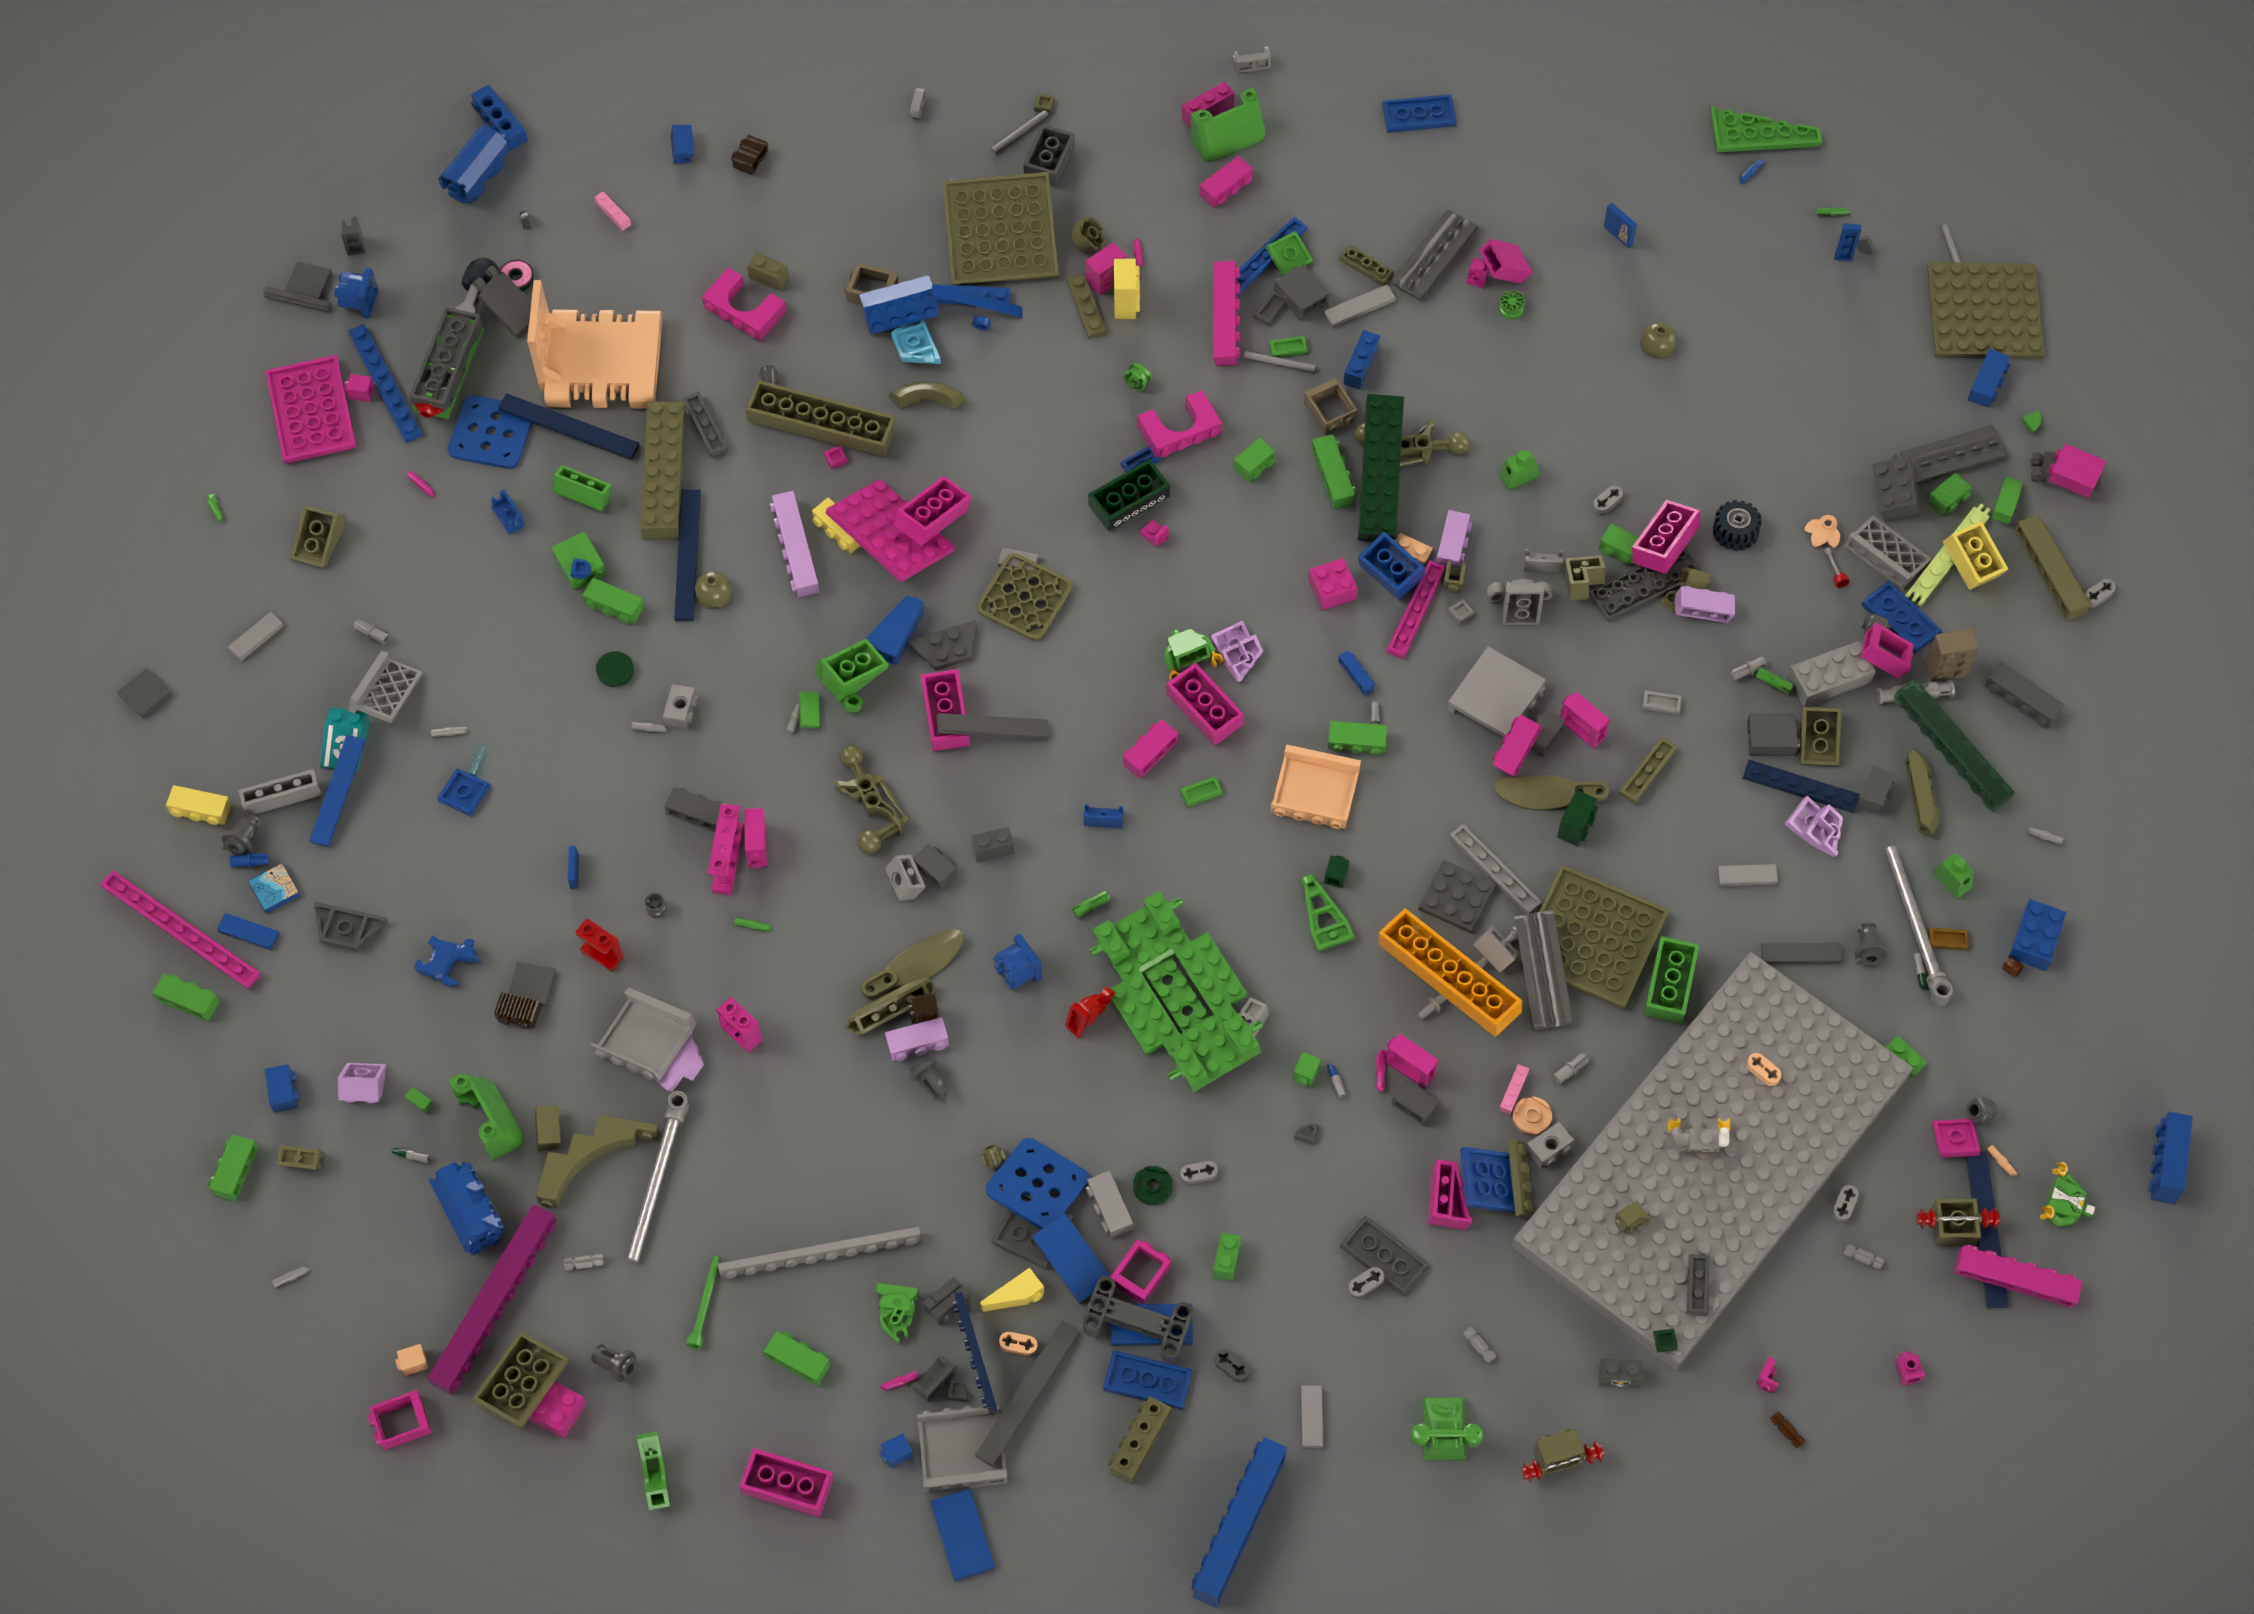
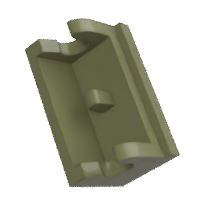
[535,1106,561,1151]
[276,1145,324,1170]

